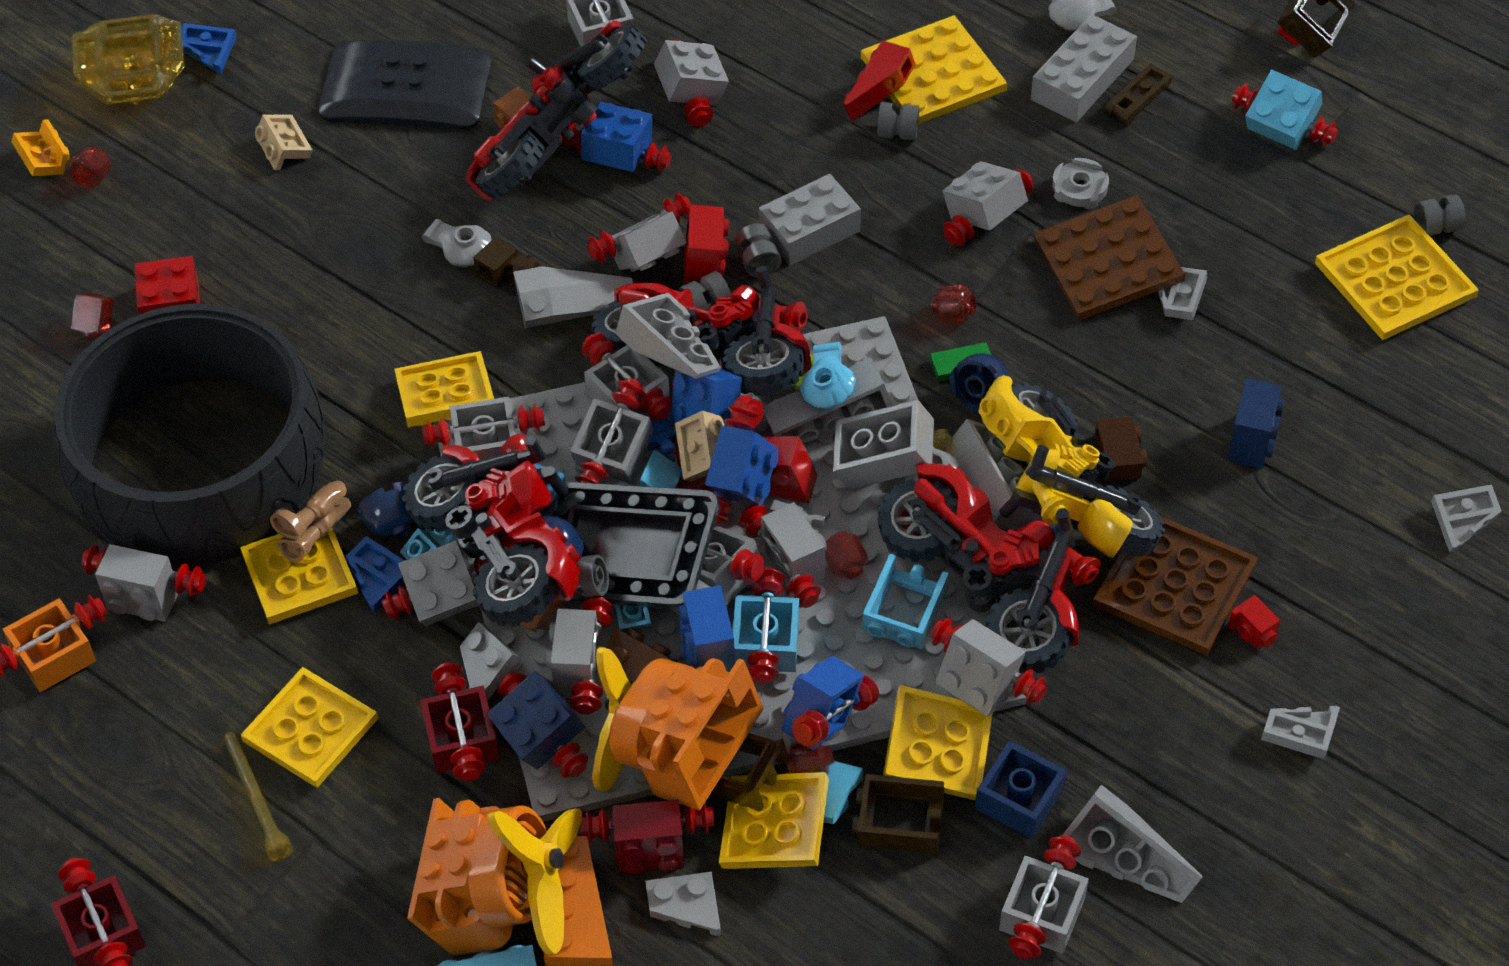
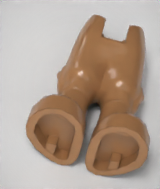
[270,481,351,562]

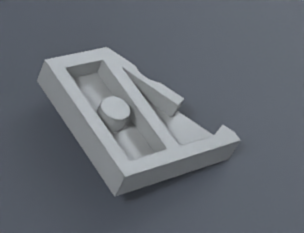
[1158,267,1207,320]
[1431,484,1502,553]
[460,622,520,701]
[1261,706,1340,759]
[645,872,721,936]

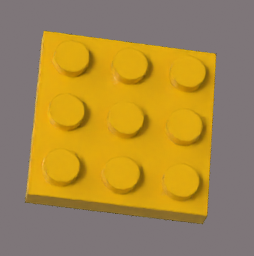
[395,351,494,428]
[240,528,358,624]
[241,667,378,788]
[883,685,993,801]
[719,772,829,869]

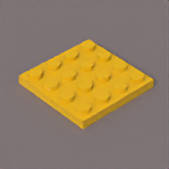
[861,15,1007,124]
[1315,214,1479,340]

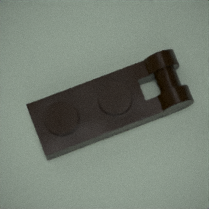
[1104,63,1172,126]

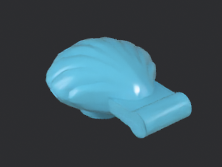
[800,342,856,410]

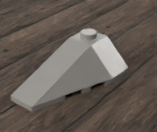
[513,266,633,328]
[1063,785,1203,903]

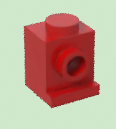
[1227,595,1280,650]

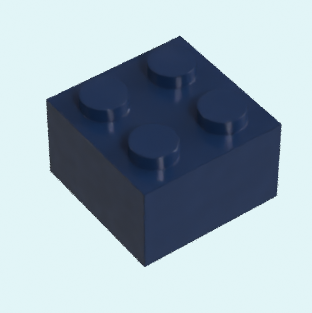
[1227,378,1285,468]
[975,741,1067,839]

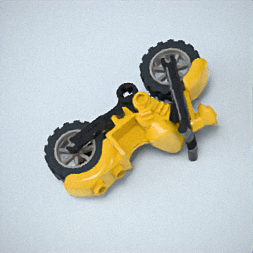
[978,375,1165,558]

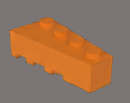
[544,836,613,966]

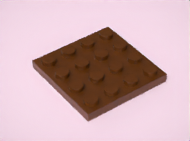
[1034,195,1185,320]
[1092,516,1258,656]

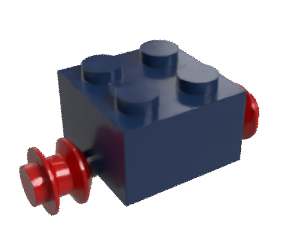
[487,671,588,778]

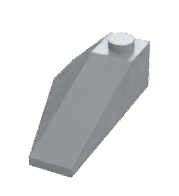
[615,293,720,379]

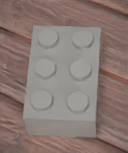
[759,174,861,266]
[833,400,934,490]

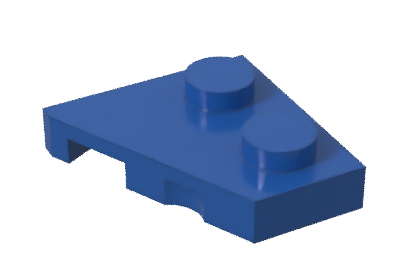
[176,23,236,73]
[346,536,405,612]

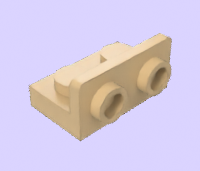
[255,115,312,170]
[675,411,725,482]

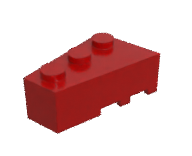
[763,436,818,503]

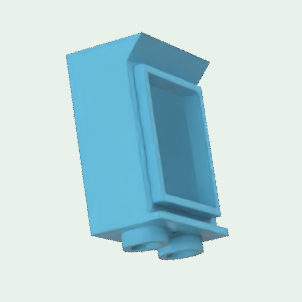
[863,554,949,650]

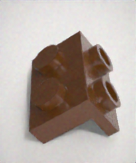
[606,627,678,682]

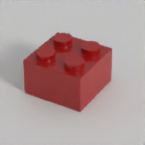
[683,204,729,285]
[135,256,200,314]

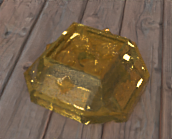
[72,14,185,104]

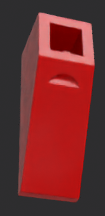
[843,40,916,120]

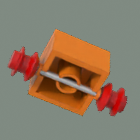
[0,595,108,693]

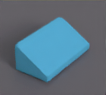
[640,450,682,489]

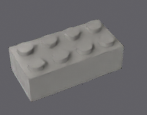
[1031,14,1137,122]

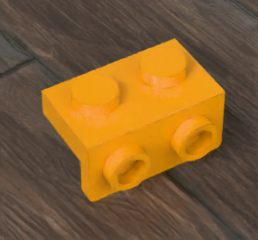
[11,119,69,176]

